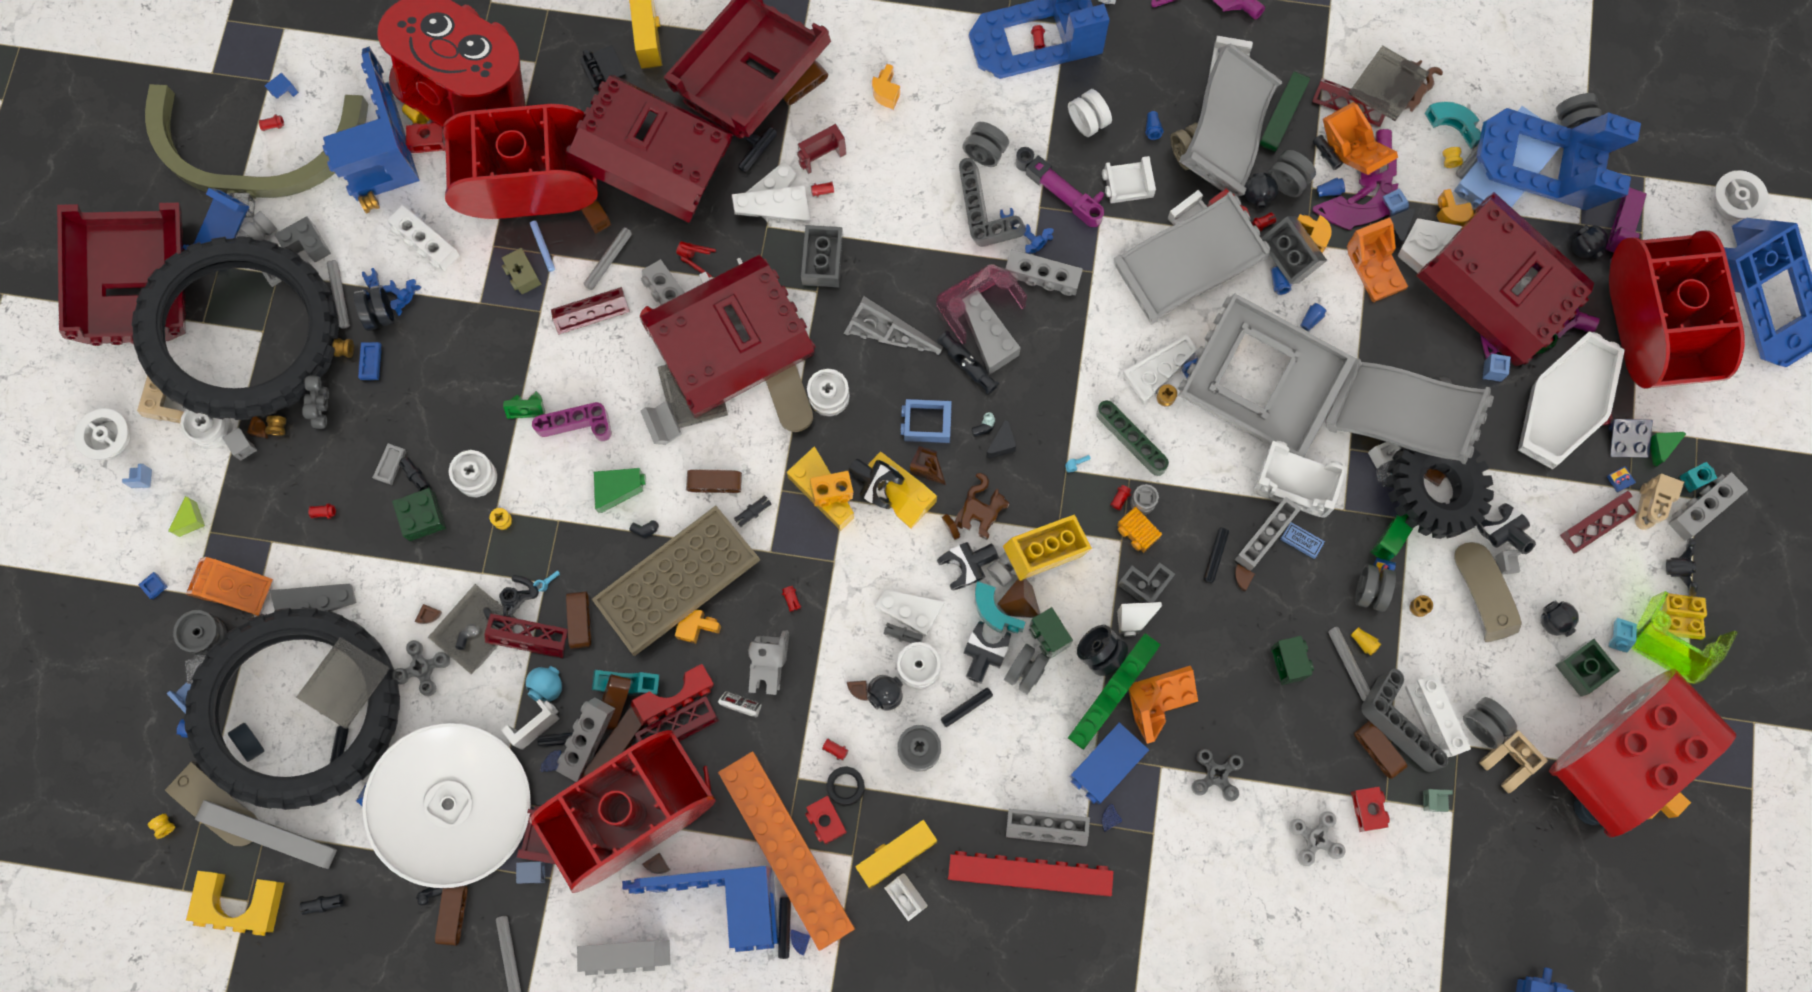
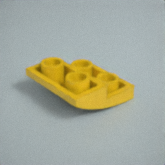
[1662,593,1707,640]

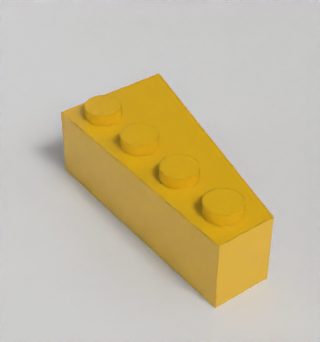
[787,446,854,531]

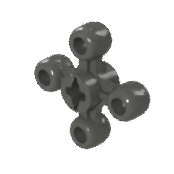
[303,376,329,429]
[392,640,450,696]
[1191,748,1244,802]

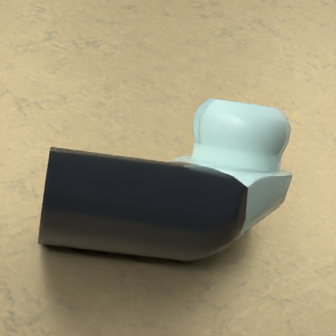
[972,412,995,437]

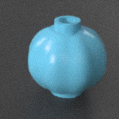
[526,666,562,702]

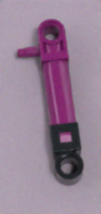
[1015,147,1104,227]

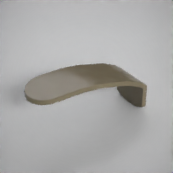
[766,365,813,432]
[1454,542,1522,642]
[165,761,258,846]

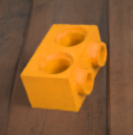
[810,471,853,507]

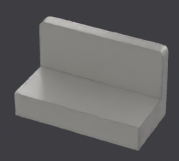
[640,401,682,445]

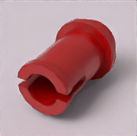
[1031,25,1045,50]
[259,114,284,131]
[811,181,834,198]
[1251,212,1276,232]
[1110,485,1132,511]
[309,503,336,519]
[782,586,801,612]
[822,738,849,761]

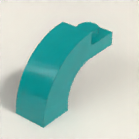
[1424,102,1481,149]
[975,581,1026,634]
[592,670,659,696]

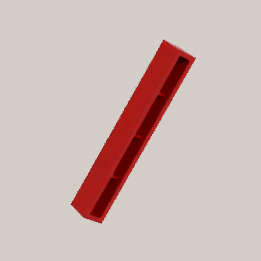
[948,851,1113,897]

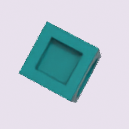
[1679,462,1717,493]

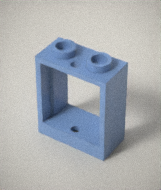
[901,399,951,443]

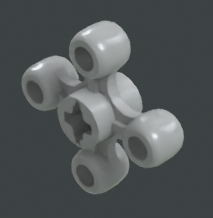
[1289,811,1346,866]

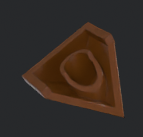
[910,446,946,485]
[997,578,1040,618]

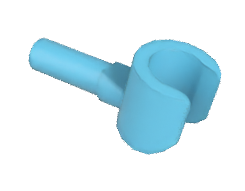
[1065,455,1091,473]
[533,571,560,592]

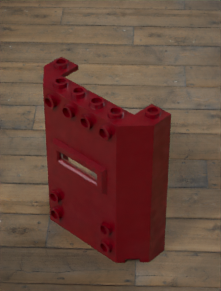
[664,0,831,138]
[565,75,733,223]
[1416,192,1594,367]
[57,203,186,346]
[639,254,815,418]

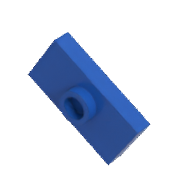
[358,342,382,380]

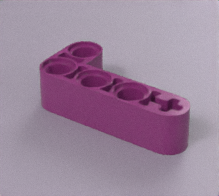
[1606,187,1647,253]
[532,402,612,441]

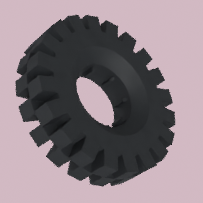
[1386,447,1494,539]

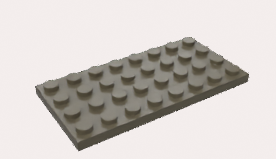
[592,506,760,656]

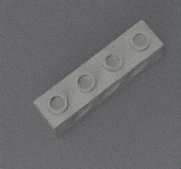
[1004,249,1083,296]
[641,259,685,305]
[1668,472,1748,541]
[1235,497,1301,571]
[556,697,615,782]
[1006,808,1090,846]

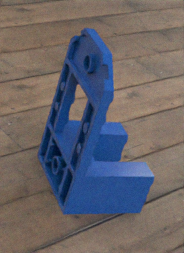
[969,0,1109,79]
[322,46,420,201]
[1476,108,1641,210]
[1724,218,1812,367]
[622,866,779,952]

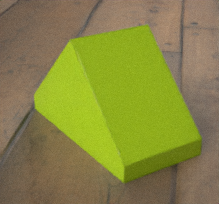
[168,496,205,537]

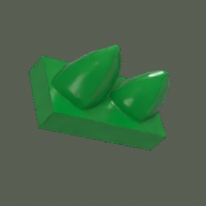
[503,391,545,419]

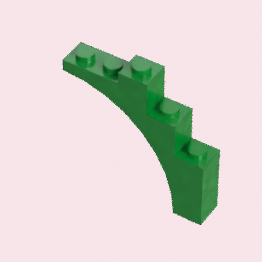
[1068,633,1161,750]

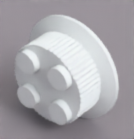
[1713,171,1768,220]
[74,408,130,460]

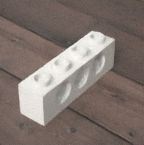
[387,205,460,271]

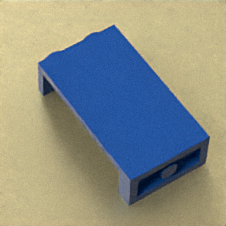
[183,188,250,250]
[1069,722,1149,804]

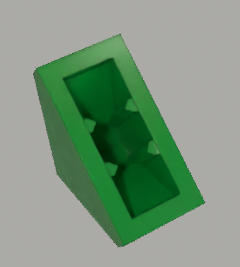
[1650,432,1686,467]

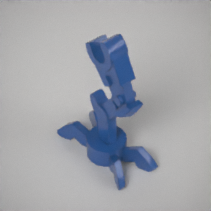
[1000,208,1054,254]
[362,268,421,316]

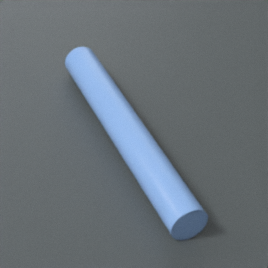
[530,221,555,272]

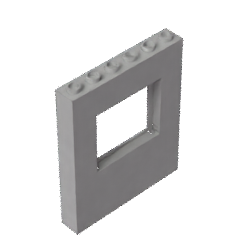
[1178,293,1356,457]

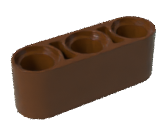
[782,60,829,105]
[686,470,742,493]
[566,591,591,649]
[601,674,631,731]
[1354,721,1408,779]
[435,885,467,946]

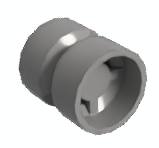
[240,211,277,241]
[1130,484,1159,515]
[987,552,1017,587]

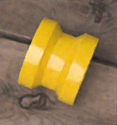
[1442,147,1463,168]
[489,508,512,530]
[148,813,175,839]

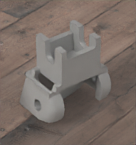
[748,630,789,695]

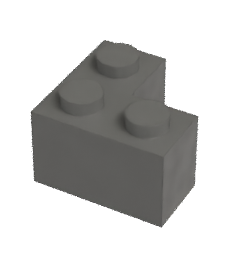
[274,216,331,262]
[1118,562,1175,603]

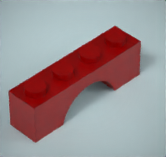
[631,664,714,726]

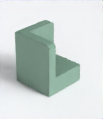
[1423,789,1453,812]

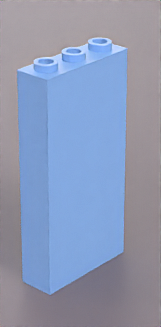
[1454,106,1560,208]

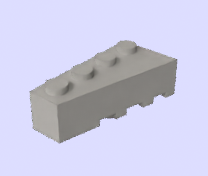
[962,290,1020,375]
[577,940,670,976]

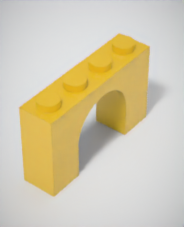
[186,871,284,936]

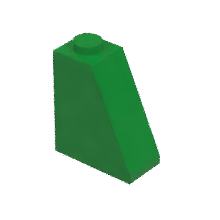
[594,468,646,513]
[1370,514,1413,561]

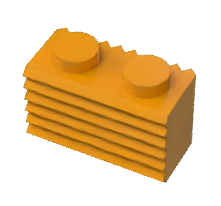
[1117,507,1162,553]

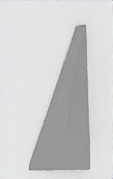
[844,296,943,355]

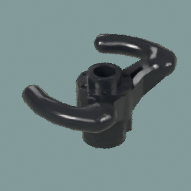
[1666,538,1698,596]
[483,575,539,629]

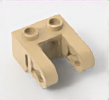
[137,376,184,424]
[1635,474,1684,530]
[1479,730,1548,793]

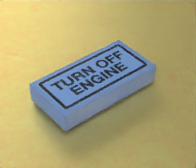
[1280,522,1325,559]

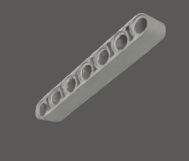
[195,800,337,869]

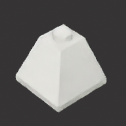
[1117,602,1162,637]

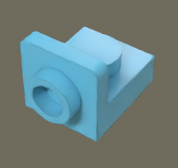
[1609,618,1637,653]

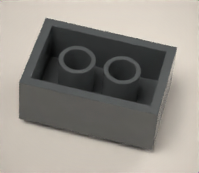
[1261,216,1327,284]
[801,225,843,287]

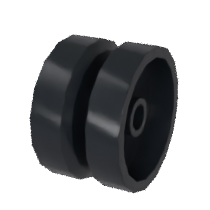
[354,285,395,331]
[1077,624,1128,676]

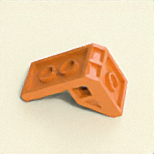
[1323,102,1398,175]
[1347,217,1408,302]
[185,557,273,616]
[1129,666,1198,744]

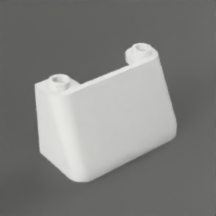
[1253,441,1347,517]

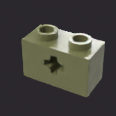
[502,248,542,294]

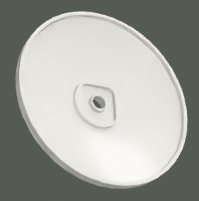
[363,723,531,888]

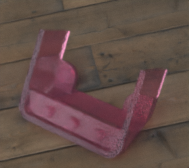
[937,264,1027,344]

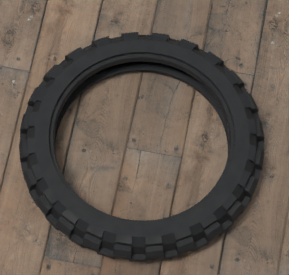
[132,236,339,420]
[184,607,400,810]

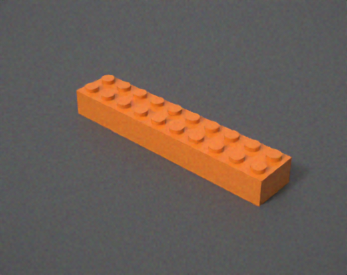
[718,751,855,951]

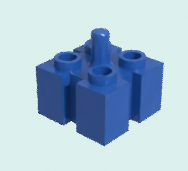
[1516,967,1574,992]

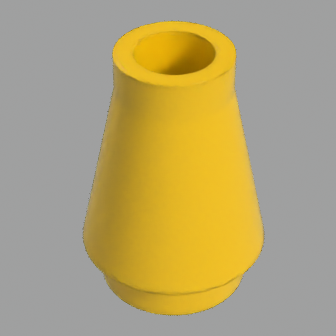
[1351,627,1382,656]

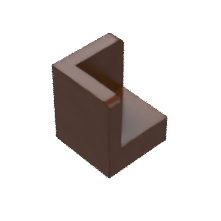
[581,201,611,234]

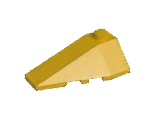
[868,451,937,529]

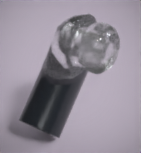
[455,623,479,650]

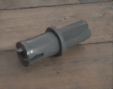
[883,622,923,643]

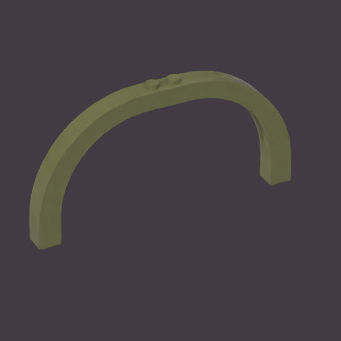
[145,84,369,199]

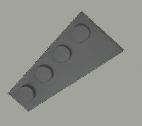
[270,584,357,612]

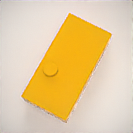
[629,0,662,69]
[1003,514,1092,581]
[855,820,937,888]

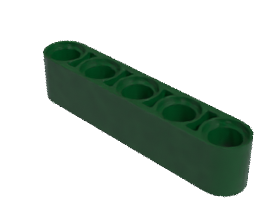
[1259,71,1311,152]
[1096,400,1169,476]

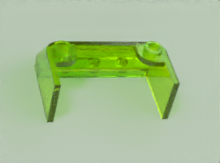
[1632,591,1738,684]

